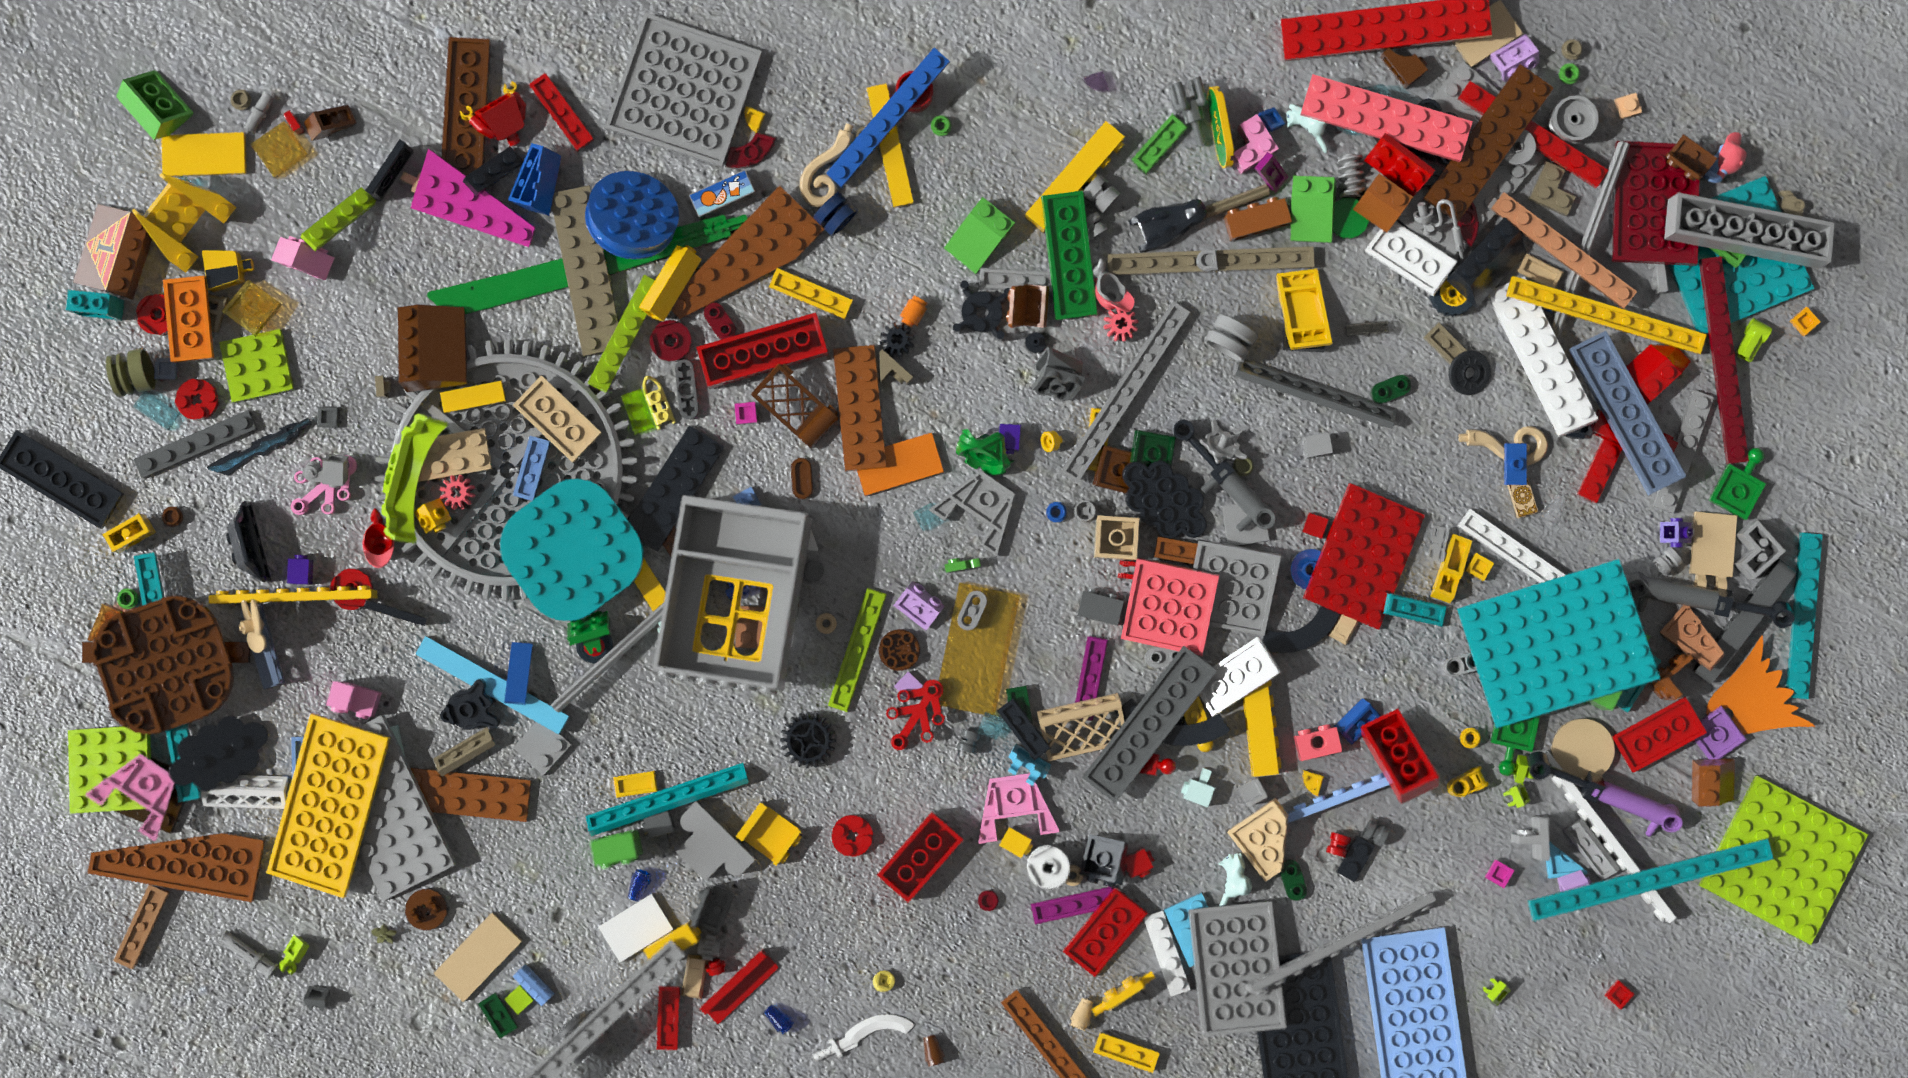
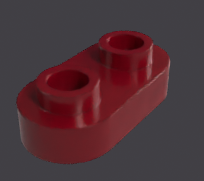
[704,303,736,340]

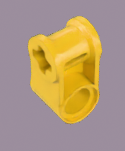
[1446,765,1490,797]

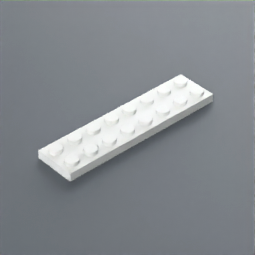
[1487,276,1598,437]

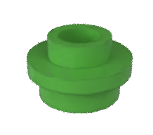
[1559,63,1580,84]
[931,115,951,136]
[117,588,139,609]

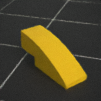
[1430,534,1472,604]

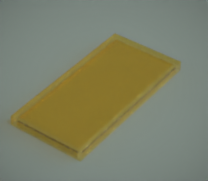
[939,583,1020,717]

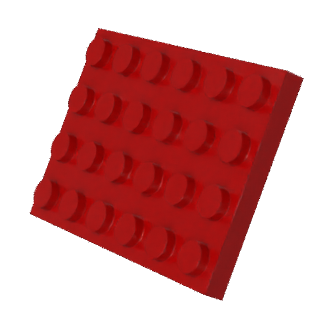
[1303,483,1425,630]

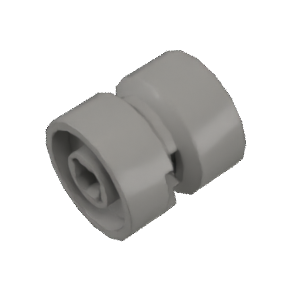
[1083,174,1121,213]

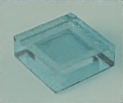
[913,503,940,531]

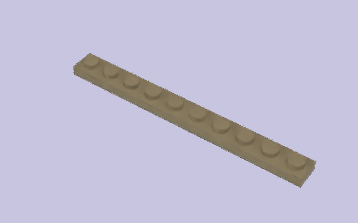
[1107,246,1315,276]

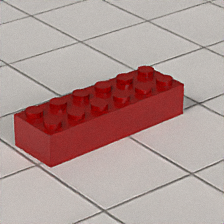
[696,312,829,389]

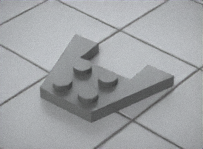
[929,470,1015,557]

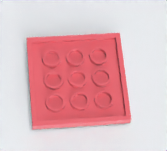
[1121,558,1219,656]

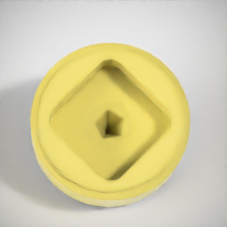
[873,970,895,992]

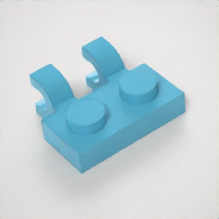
[1008,744,1051,786]

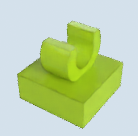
[1513,754,1535,784]
[1503,783,1531,808]
[1483,978,1511,1006]

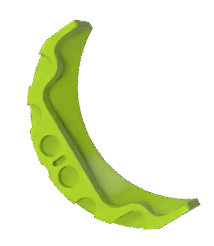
[382,414,448,544]

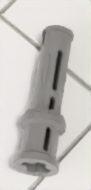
[219,930,279,980]

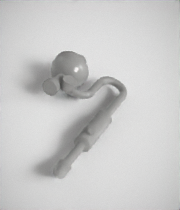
[1413,199,1464,264]

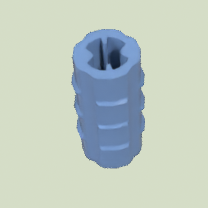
[513,964,555,1006]

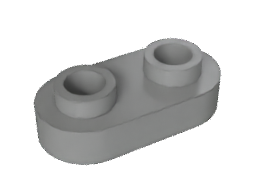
[957,591,987,631]
[1145,647,1179,668]

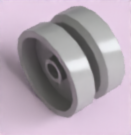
[1547,95,1599,145]
[1204,314,1258,362]

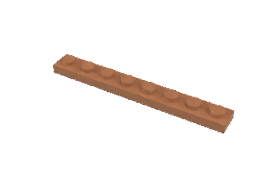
[1491,192,1637,309]

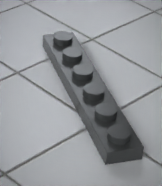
[133,410,258,479]

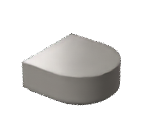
[1196,249,1218,271]

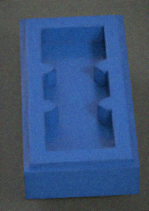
[1504,443,1527,485]

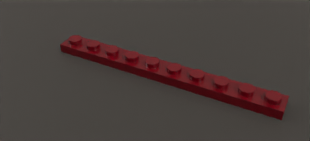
[1699,256,1749,464]

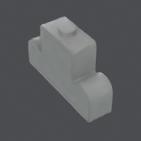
[677,800,757,880]

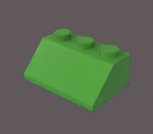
[116,70,193,140]

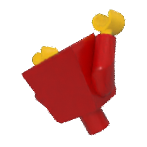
[460,81,526,146]

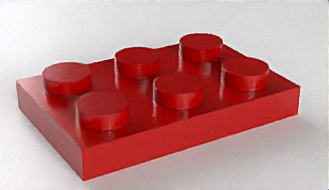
[1364,133,1435,197]

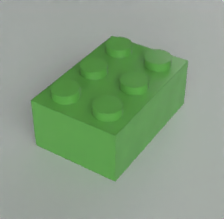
[590,829,643,869]

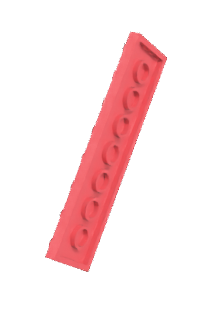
[1300,74,1473,162]

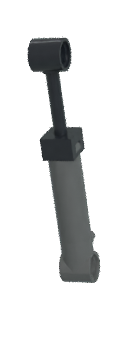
[1626,572,1794,628]

